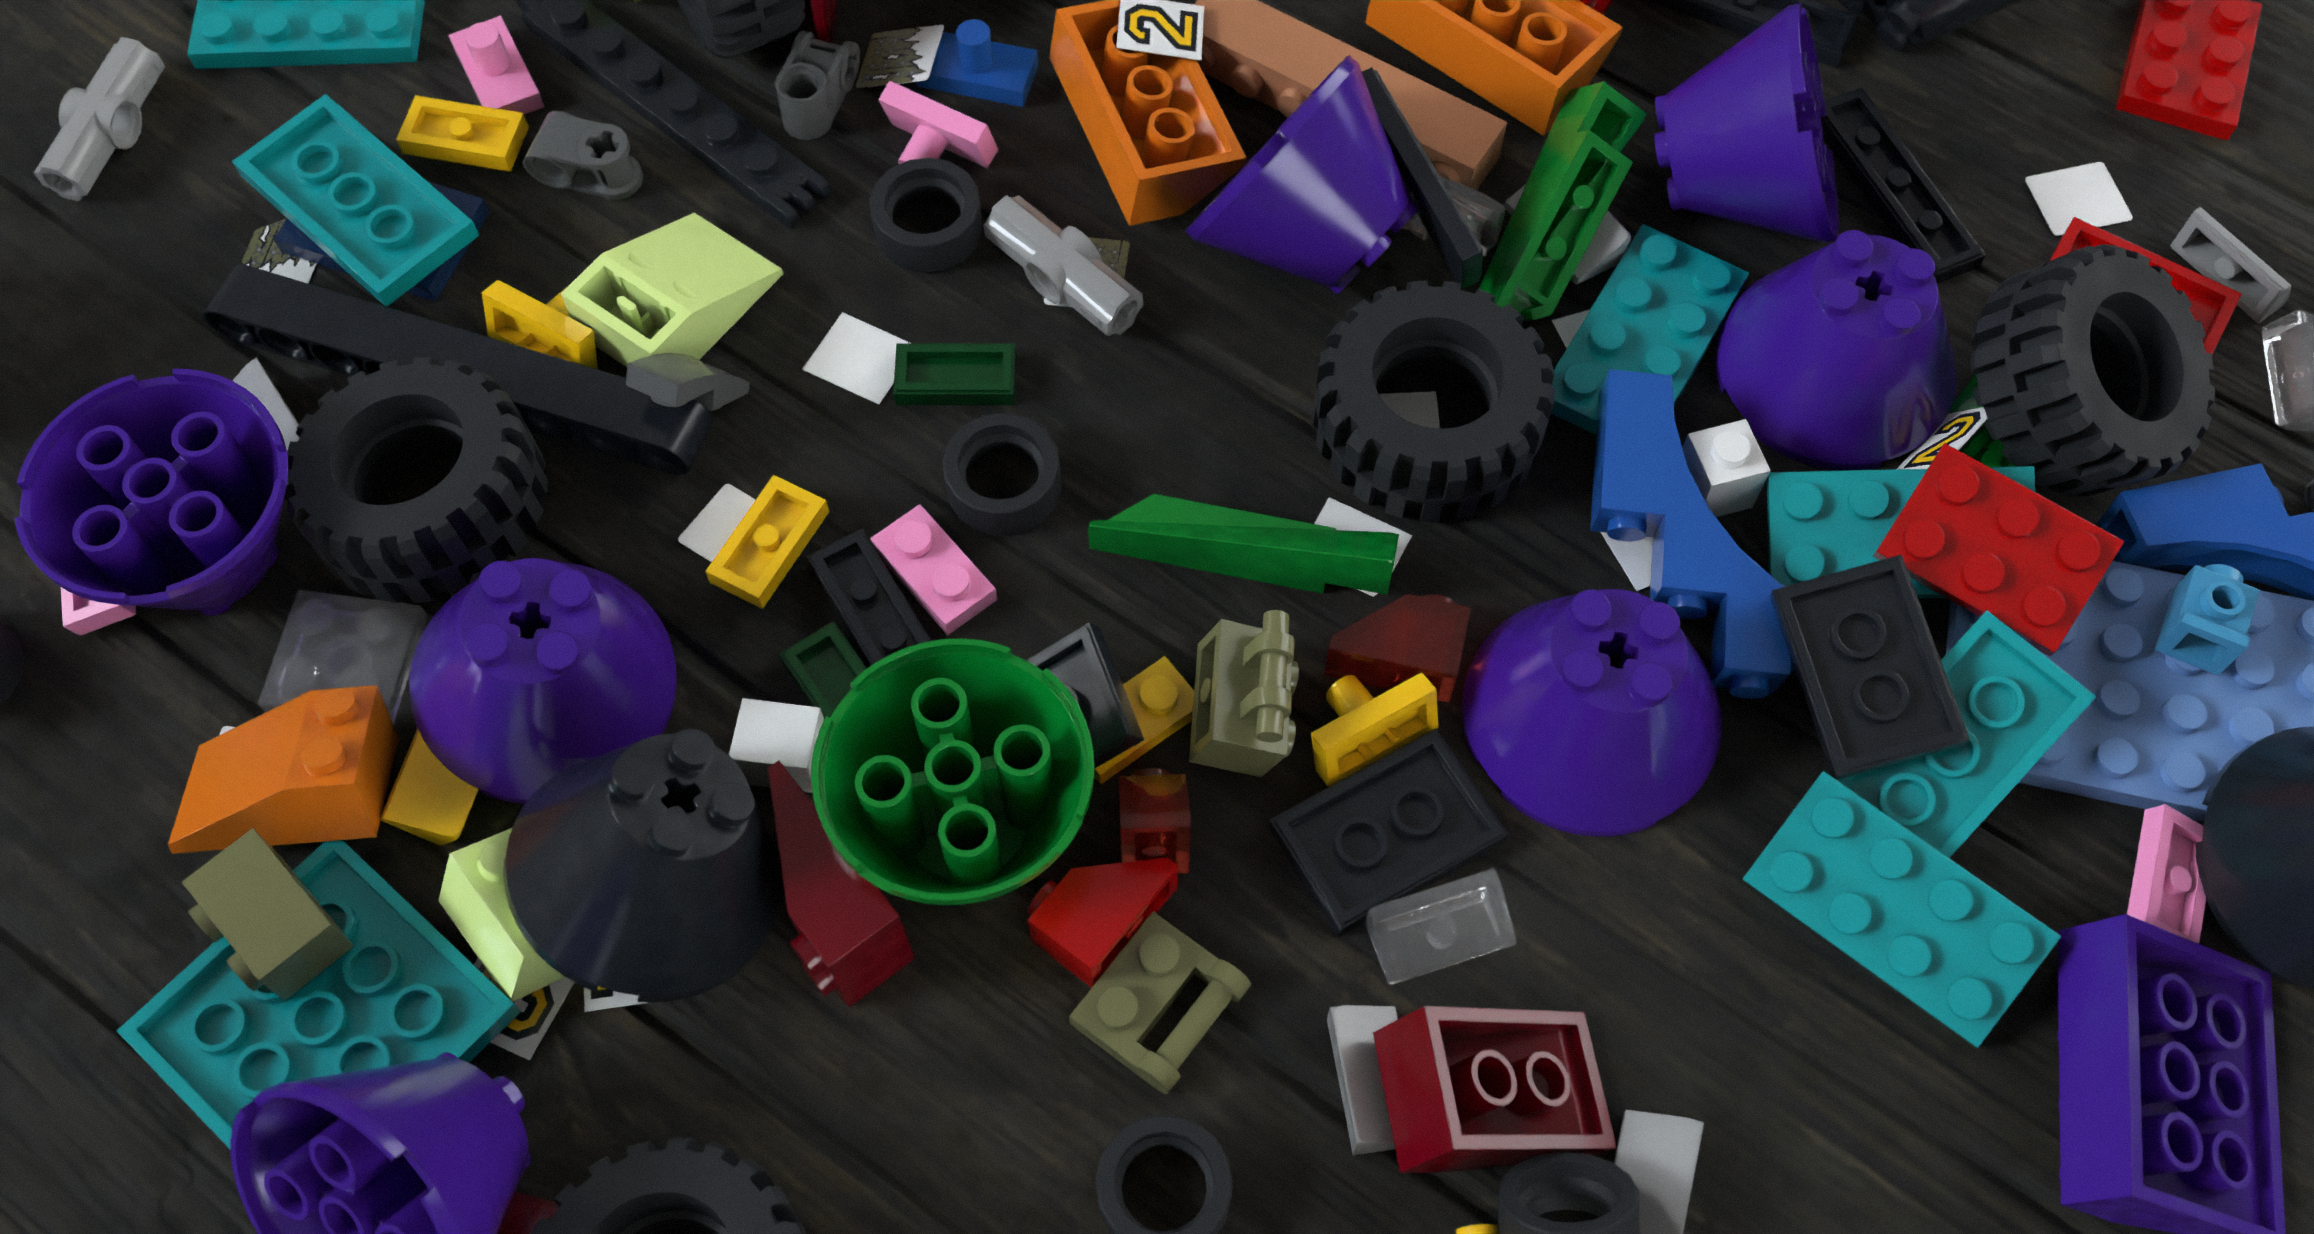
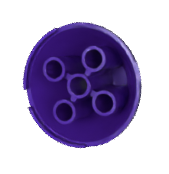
[1654,3,1839,243]
[1185,55,1419,295]
[1714,230,1957,471]
[14,369,288,616]
[409,558,677,804]
[1461,589,1722,837]
[230,1052,531,1234]

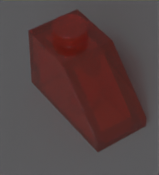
[1324,594,1471,703]
[1119,768,1191,873]

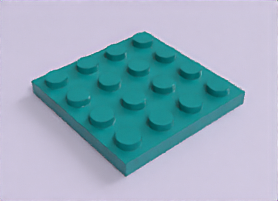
[117,840,521,1149]

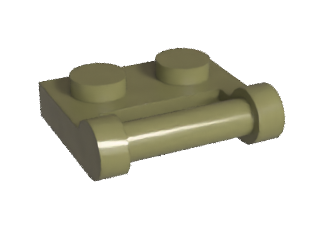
[1069,911,1251,1094]

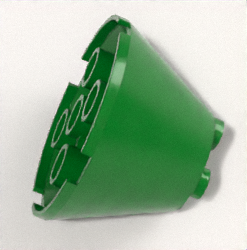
[811,638,1094,905]

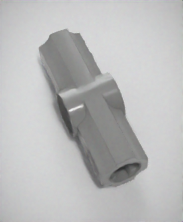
[34,37,165,201]
[983,195,1143,336]

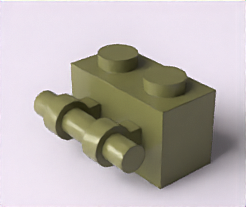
[1189,610,1299,777]

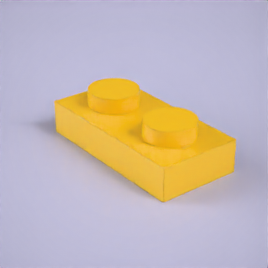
[396,95,529,172]
[705,475,829,609]
[1094,656,1194,785]

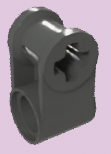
[775,30,860,140]
[522,111,644,200]

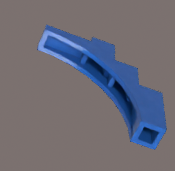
[1590,369,1798,699]
[2097,463,2314,601]

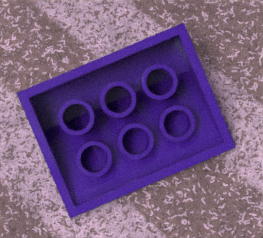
[2057,914,2286,1234]

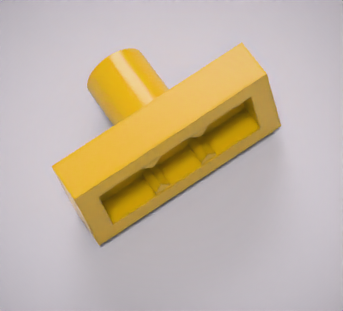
[482,280,598,370]
[1311,672,1439,787]

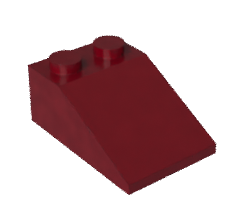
[768,760,915,1008]
[1373,1006,1617,1173]

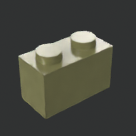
[182,828,354,1001]

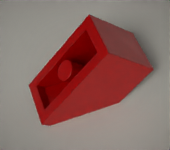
[1028,858,1178,988]

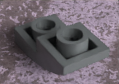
[626,353,750,411]

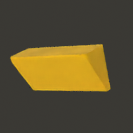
[380,728,478,845]

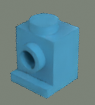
[2155,564,2260,676]

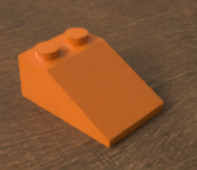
[168,685,399,854]

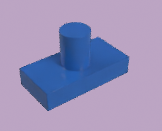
[917,19,1038,107]

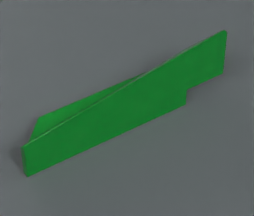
[1479,82,1647,321]
[1088,494,1399,595]

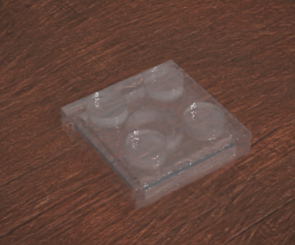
[258,590,428,724]

